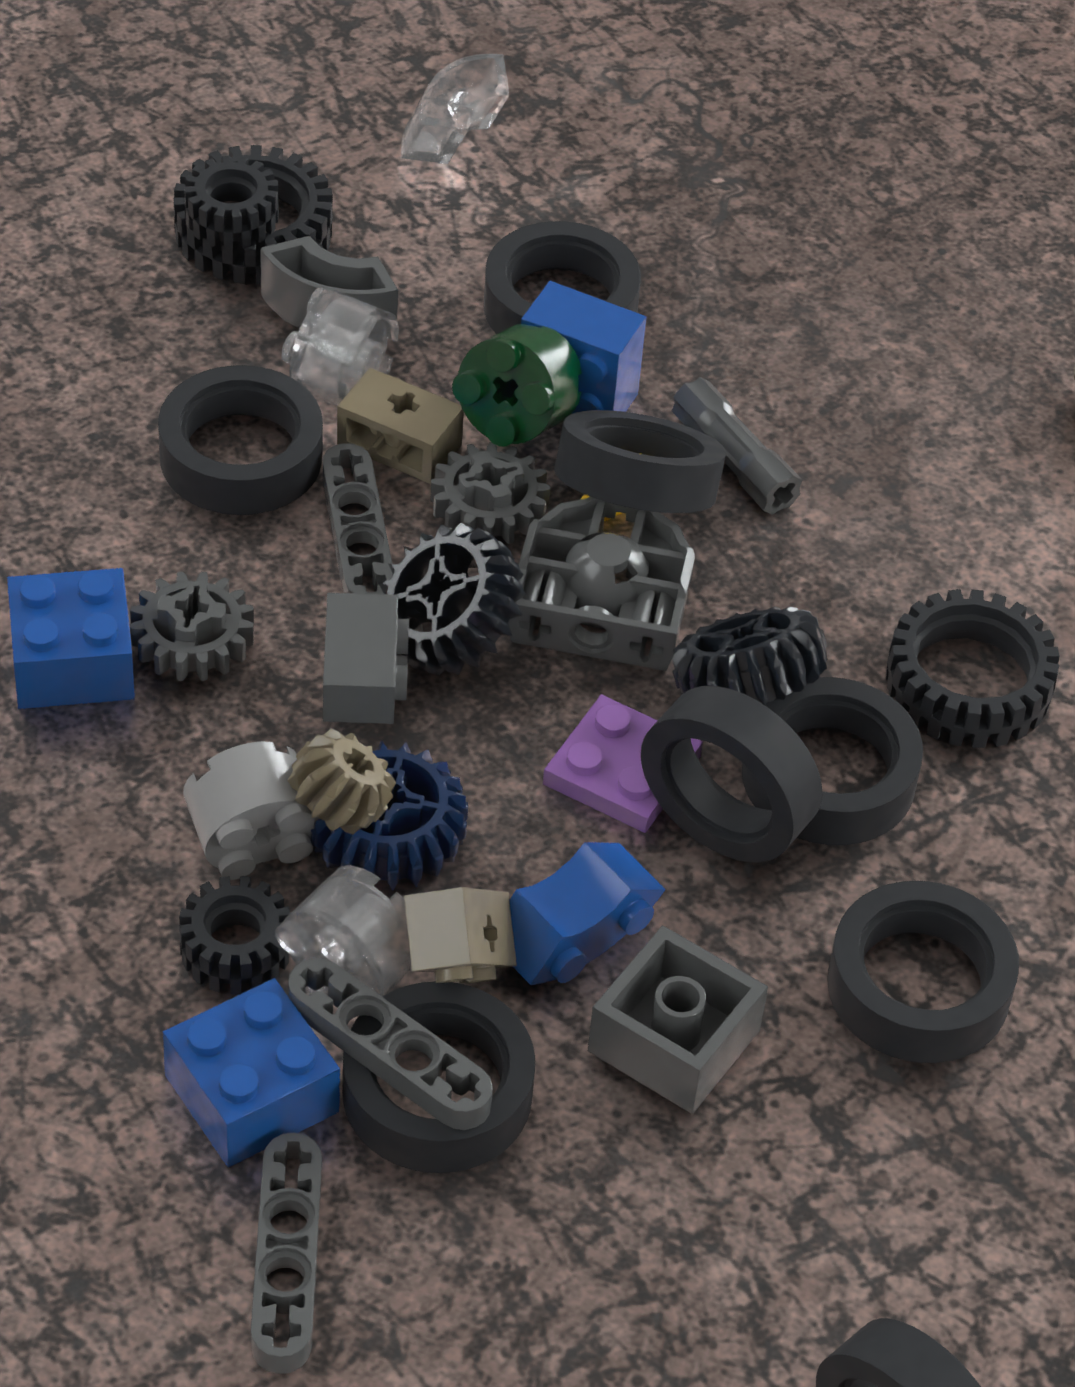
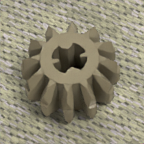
[287,729,396,835]

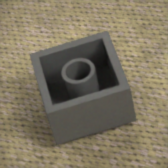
[587,925,768,1114]

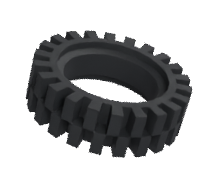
[173,145,333,285]

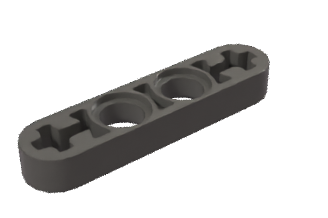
[322,443,393,594]
[288,958,493,1130]
[251,1132,322,1374]

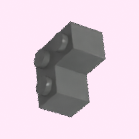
[323,593,409,724]

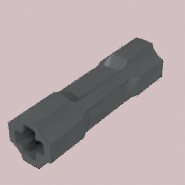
[671,377,803,515]

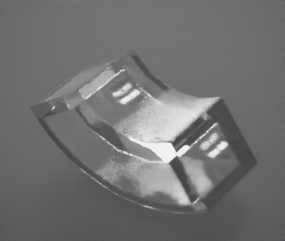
[401,53,509,164]

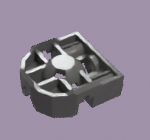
[507,496,695,671]

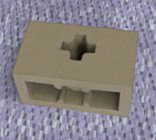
[337,368,464,484]
[404,887,517,984]

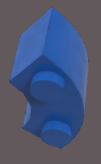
[509,842,666,985]

